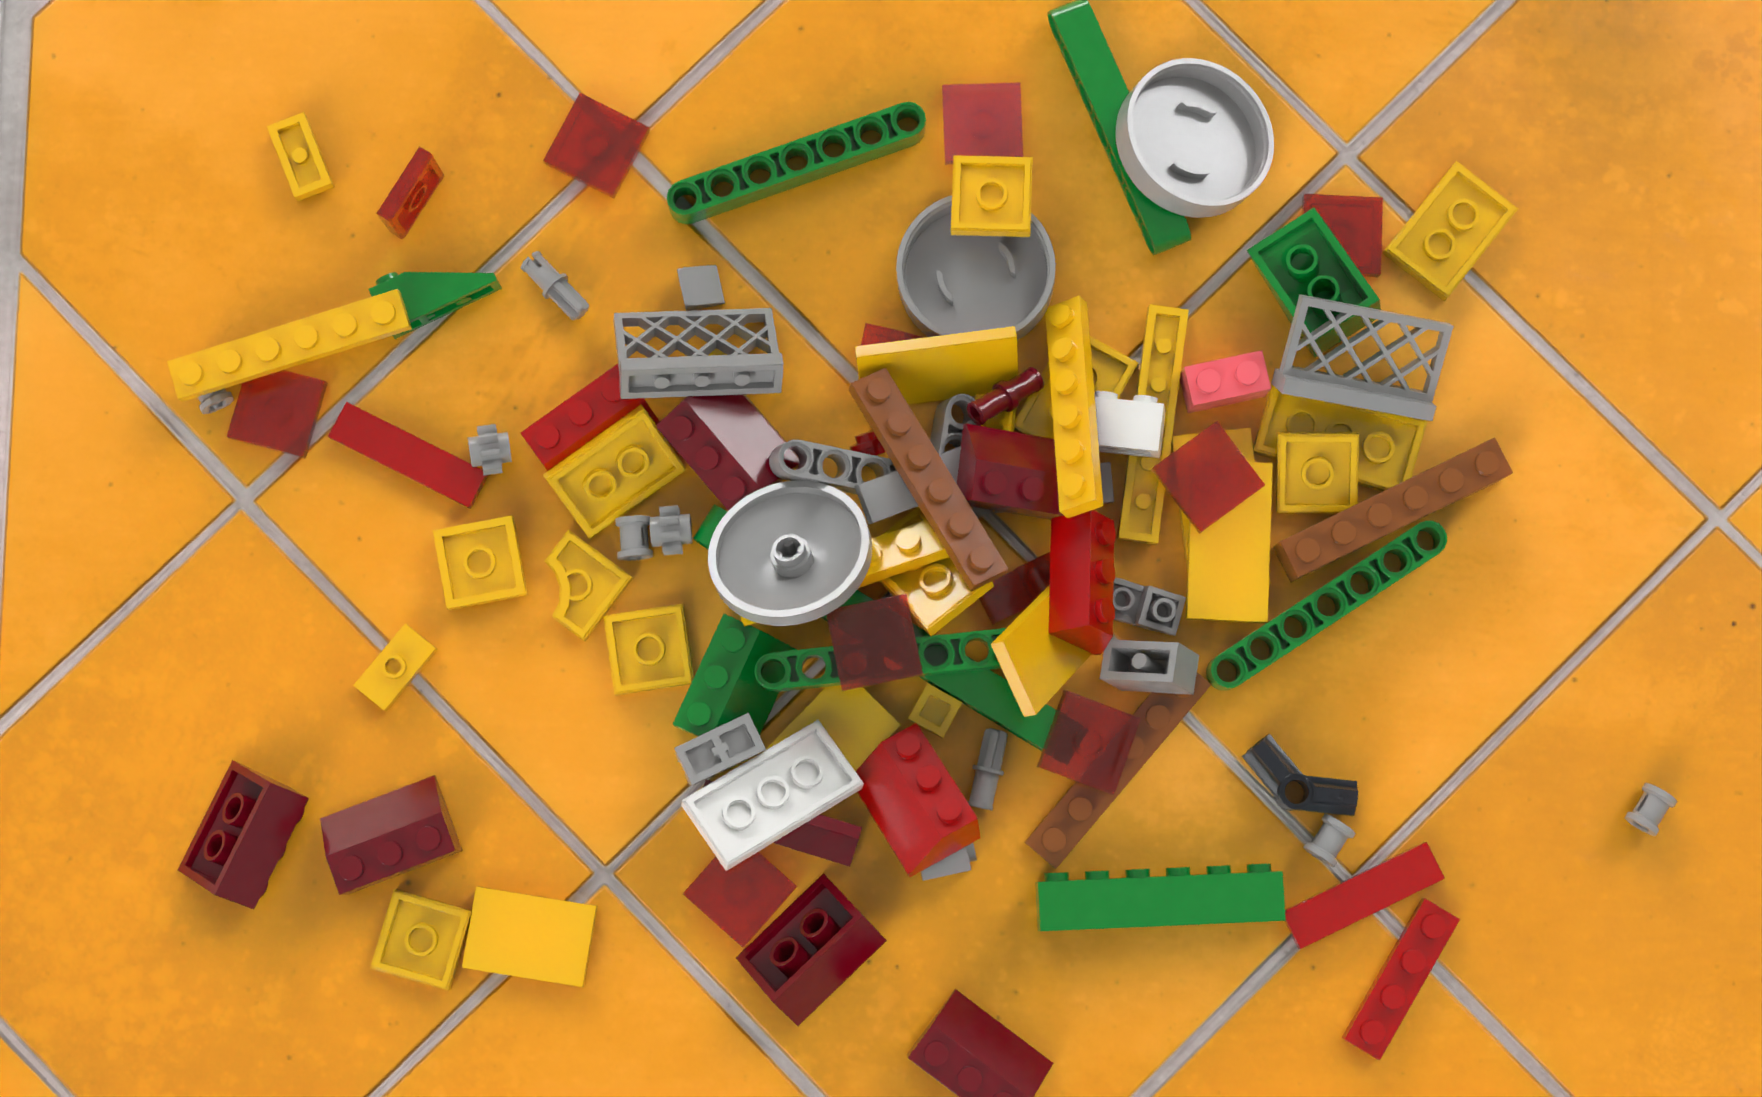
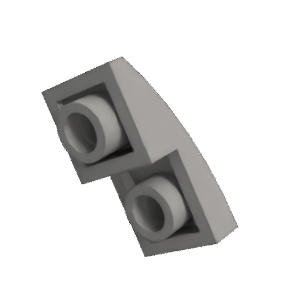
[1113,577,1186,636]

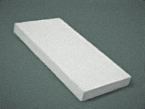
[681,720,864,871]

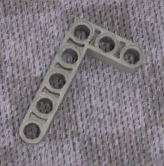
[769,394,976,507]

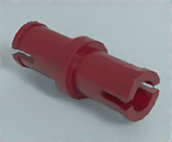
[967,367,1044,426]

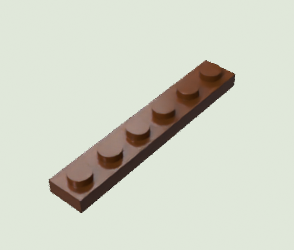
[849,368,1008,592]
[1024,672,1212,869]

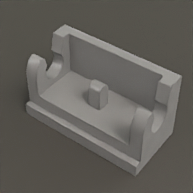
[674,713,766,787]

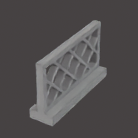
[1271,294,1454,421]
[613,308,784,399]

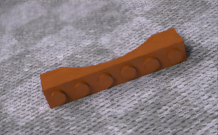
[1273,437,1513,582]

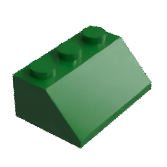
[673,613,797,760]

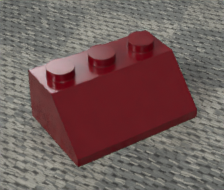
[656,394,799,511]
[957,423,1063,520]
[178,760,309,910]
[320,775,463,895]
[736,873,887,1026]
[907,989,1053,1097]

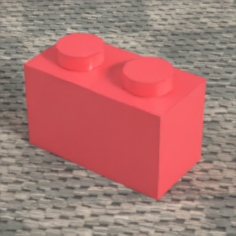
[1180,350,1271,414]

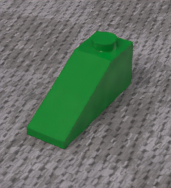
[368,272,502,339]

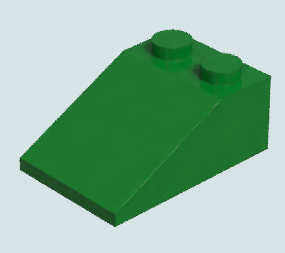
[1247,207,1381,358]

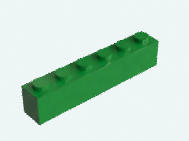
[1035,864,1286,931]

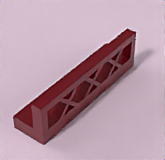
[703,779,862,867]

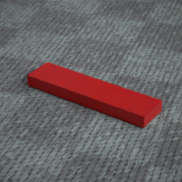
[328,402,489,509]
[1285,842,1445,949]

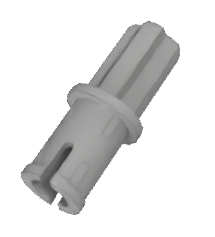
[521,251,589,320]
[968,728,1008,810]

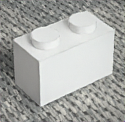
[1094,391,1166,458]

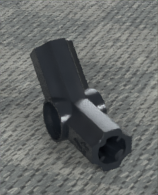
[1242,734,1358,816]

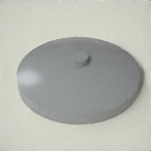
[708,480,872,626]

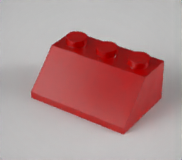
[520,364,664,471]
[1048,510,1116,655]
[855,723,980,878]

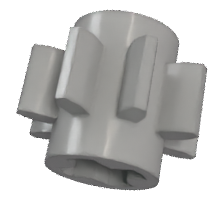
[468,424,512,475]
[650,505,693,555]

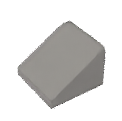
[677,265,725,311]

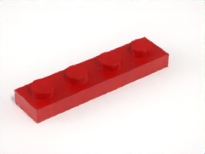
[1342,898,1460,1060]

